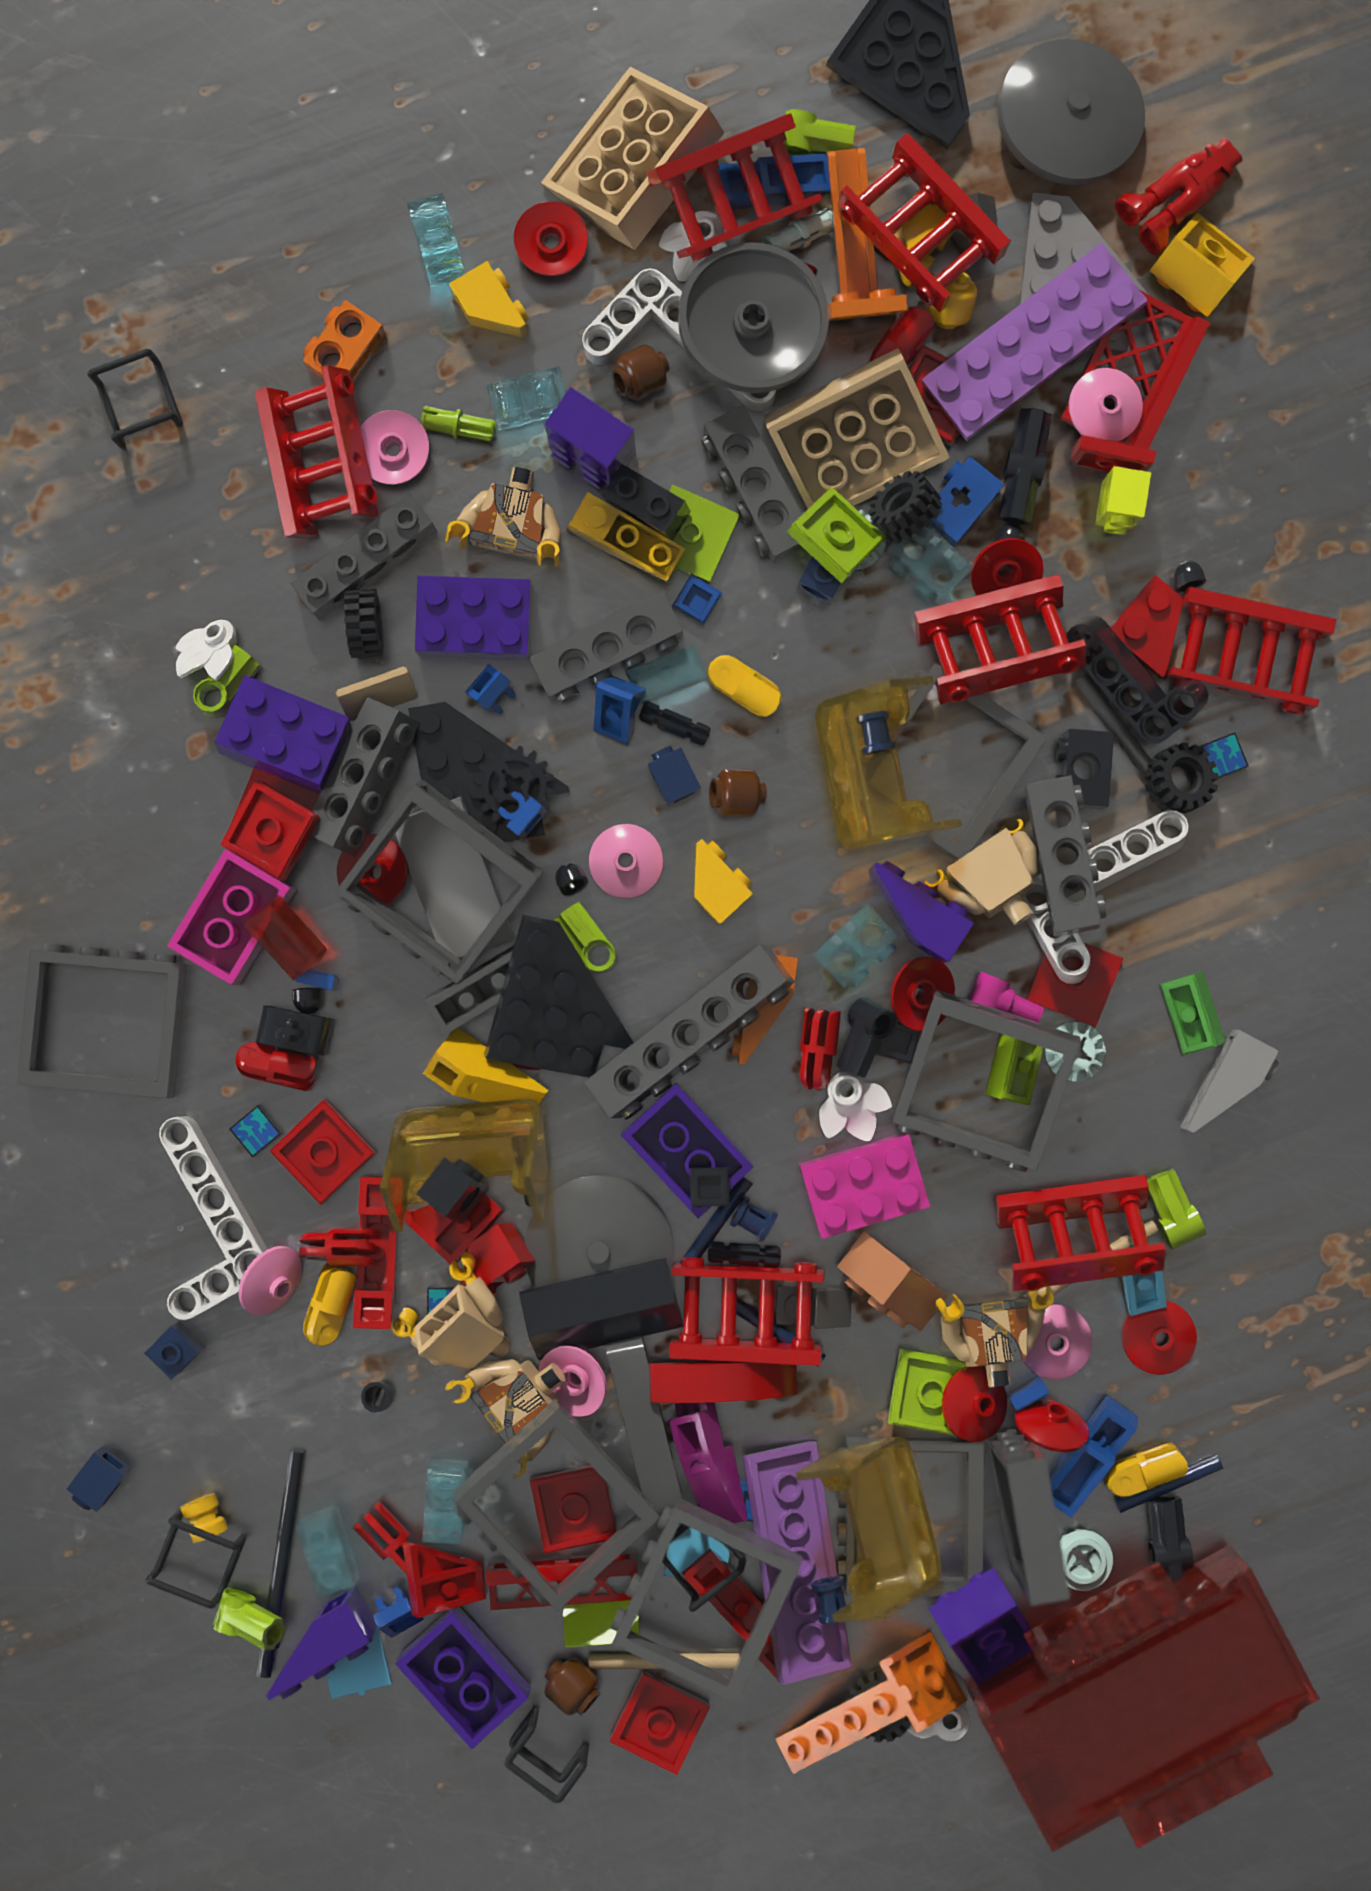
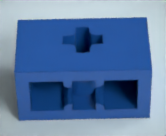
[929,456,1005,549]

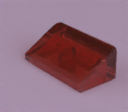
[243,895,327,980]

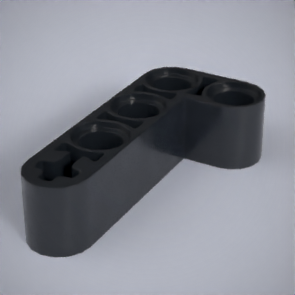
[1067,615,1209,744]

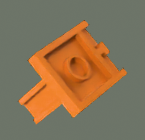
[826,148,908,322]
[775,1632,968,1774]

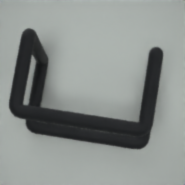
[87,349,183,448]
[662,1504,747,1612]
[145,1511,245,1609]
[504,1708,589,1803]

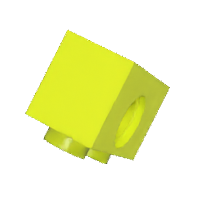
[1095,466,1151,535]

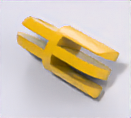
[707,655,782,717]
[303,1263,357,1347]
[1105,1442,1188,1497]

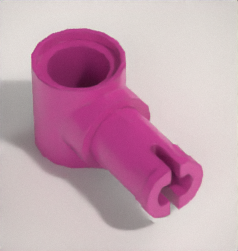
[968,972,1044,1023]

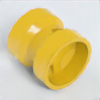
[180,1493,228,1543]

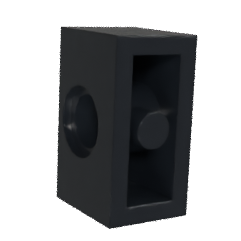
[602,463,691,541]
[1055,729,1114,810]
[416,1157,489,1224]

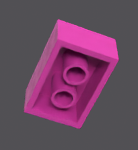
[167,849,297,985]
[798,1132,930,1239]

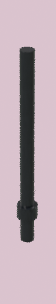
[256,1450,305,1678]

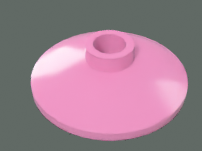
[1069,368,1143,441]
[360,410,429,485]
[589,824,663,898]
[239,1246,302,1316]
[1023,1304,1092,1379]
[538,1346,607,1417]

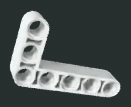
[582,268,776,412]
[1023,810,1189,984]
[159,1116,268,1320]

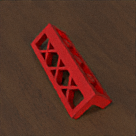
[485,1552,639,1610]

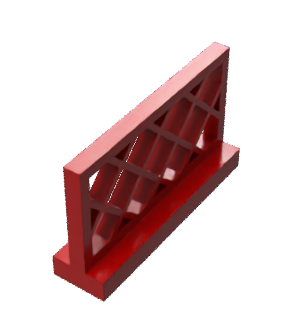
[1060,290,1210,449]

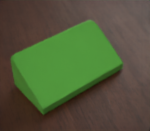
[1161,972,1225,1055]

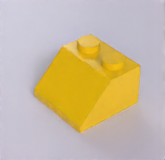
[1150,212,1255,317]

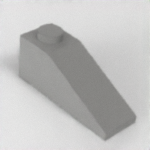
[1180,1030,1279,1133]

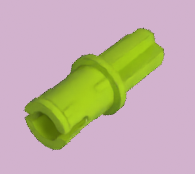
[420,406,496,441]

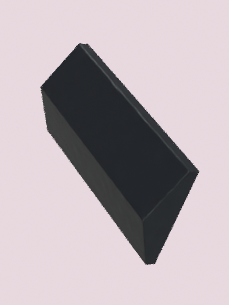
[519,1258,684,1361]

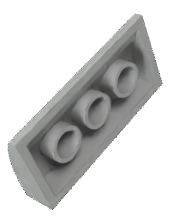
[395,796,514,958]

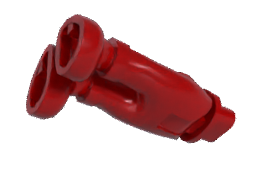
[1115,138,1242,256]

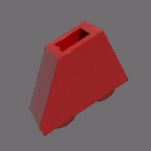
[461,1223,535,1297]

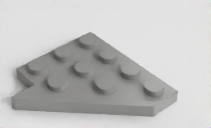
[1019,192,1162,354]

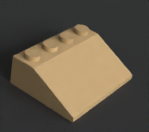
[541,67,724,250]
[764,348,950,509]

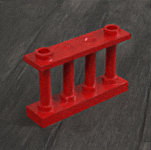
[646,113,823,262]
[838,133,1011,313]
[254,365,379,540]
[914,574,1086,705]
[1164,587,1337,715]
[996,1175,1166,1292]
[669,1257,825,1366]

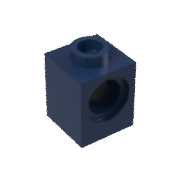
[797,556,842,605]
[648,746,701,807]
[144,1321,206,1380]
[66,1447,131,1512]

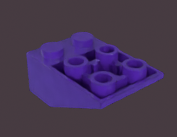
[869,861,974,963]
[266,1586,377,1700]

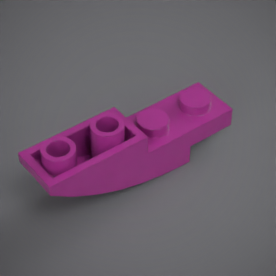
[669,1402,748,1523]

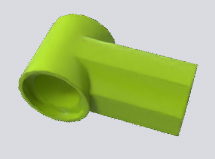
[784,109,856,156]
[193,644,261,718]
[553,901,618,974]
[1147,1169,1206,1250]
[212,1588,286,1650]

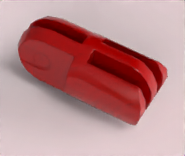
[869,306,934,365]
[799,1008,841,1091]
[235,1042,316,1091]
[298,1228,377,1266]
[352,1501,410,1575]

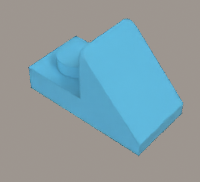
[1122,1271,1167,1316]

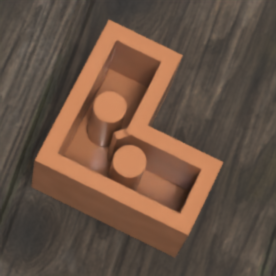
[837,1231,948,1332]

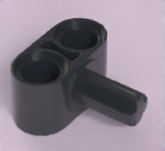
[256,1005,333,1056]

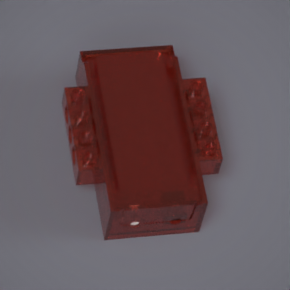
[966,1544,1320,1852]

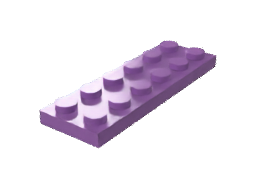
[921,242,1148,441]
[743,1441,852,1685]

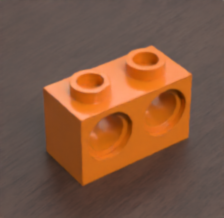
[302,299,386,381]

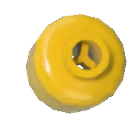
[925,272,978,329]

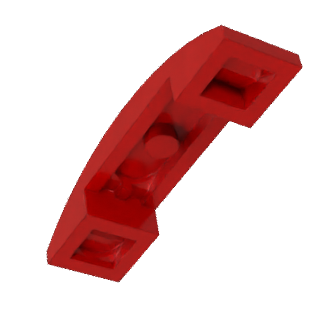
[353,1177,398,1329]
[649,1362,797,1403]
[682,1548,778,1680]

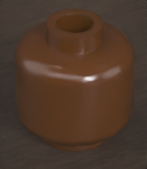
[612,344,669,401]
[709,769,767,817]
[544,1658,601,1716]

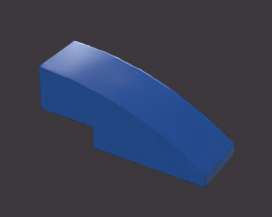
[717,154,830,210]
[1049,1396,1138,1518]

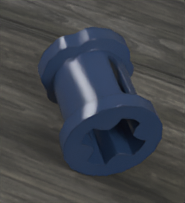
[855,711,896,755]
[729,1196,778,1243]
[811,1576,852,1624]

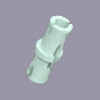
[762,208,834,251]

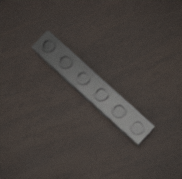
[584,944,795,1120]

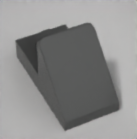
[776,1285,852,1329]

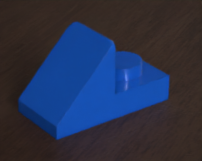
[593,676,646,744]

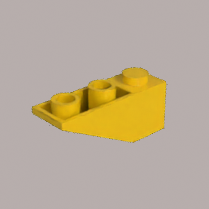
[566,492,685,582]
[423,1027,549,1114]

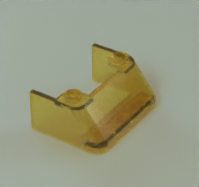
[815,676,962,849]
[380,1099,549,1232]
[796,1437,941,1622]

